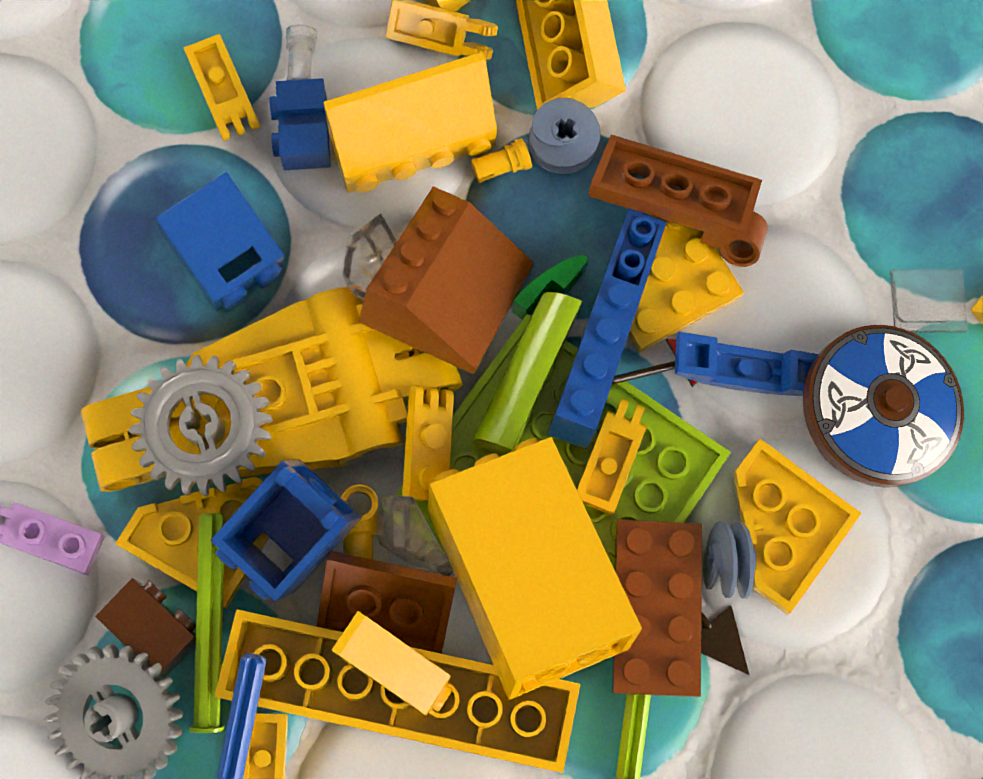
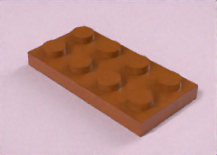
[612,520,702,697]

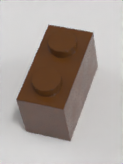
[95,578,196,678]

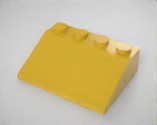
[323,52,497,193]

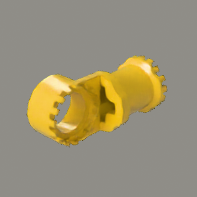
[341,484,378,559]

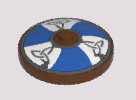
[803,325,964,488]

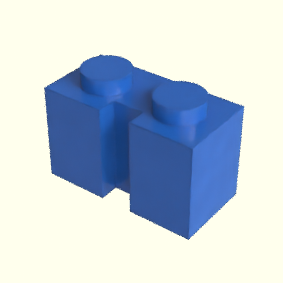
[269,78,331,171]

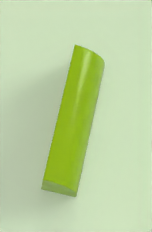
[472,292,582,456]

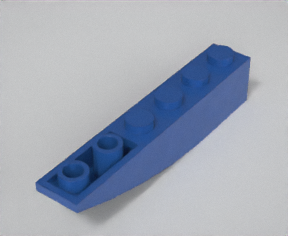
[547,208,666,449]

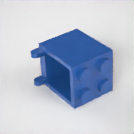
[155,172,285,311]
[210,460,362,602]

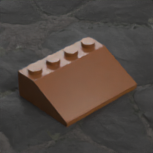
[359,186,534,374]

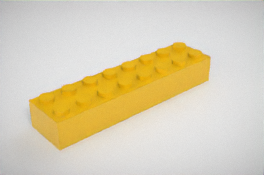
[214,609,580,773]

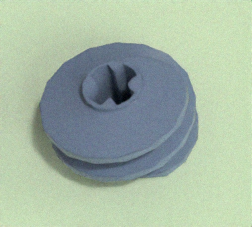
[528,98,600,175]
[704,521,756,599]

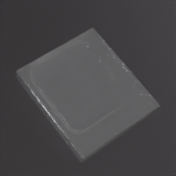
[890,269,968,333]

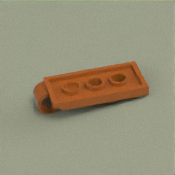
[588,135,768,267]

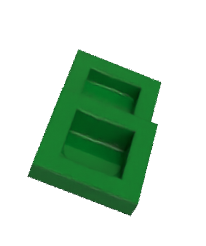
[512,254,589,320]

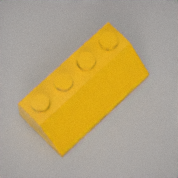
[516,0,626,110]

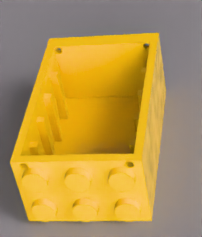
[427,437,642,700]

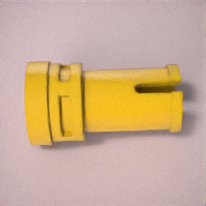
[471,138,532,184]

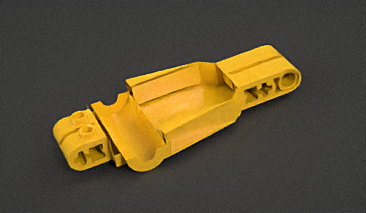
[80,287,463,492]

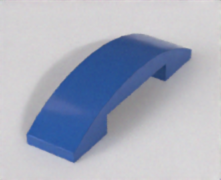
[675,332,818,396]

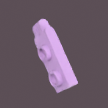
[0,502,105,575]

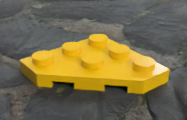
[628,215,744,353]
[733,438,862,615]
[115,476,269,609]

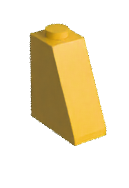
[332,611,453,715]

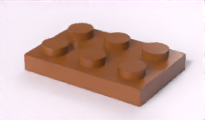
[316,550,457,654]

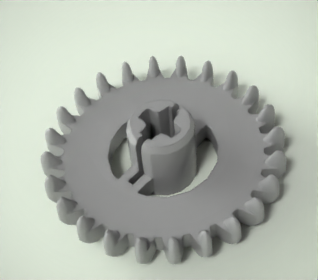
[129,355,273,496]
[44,644,183,779]

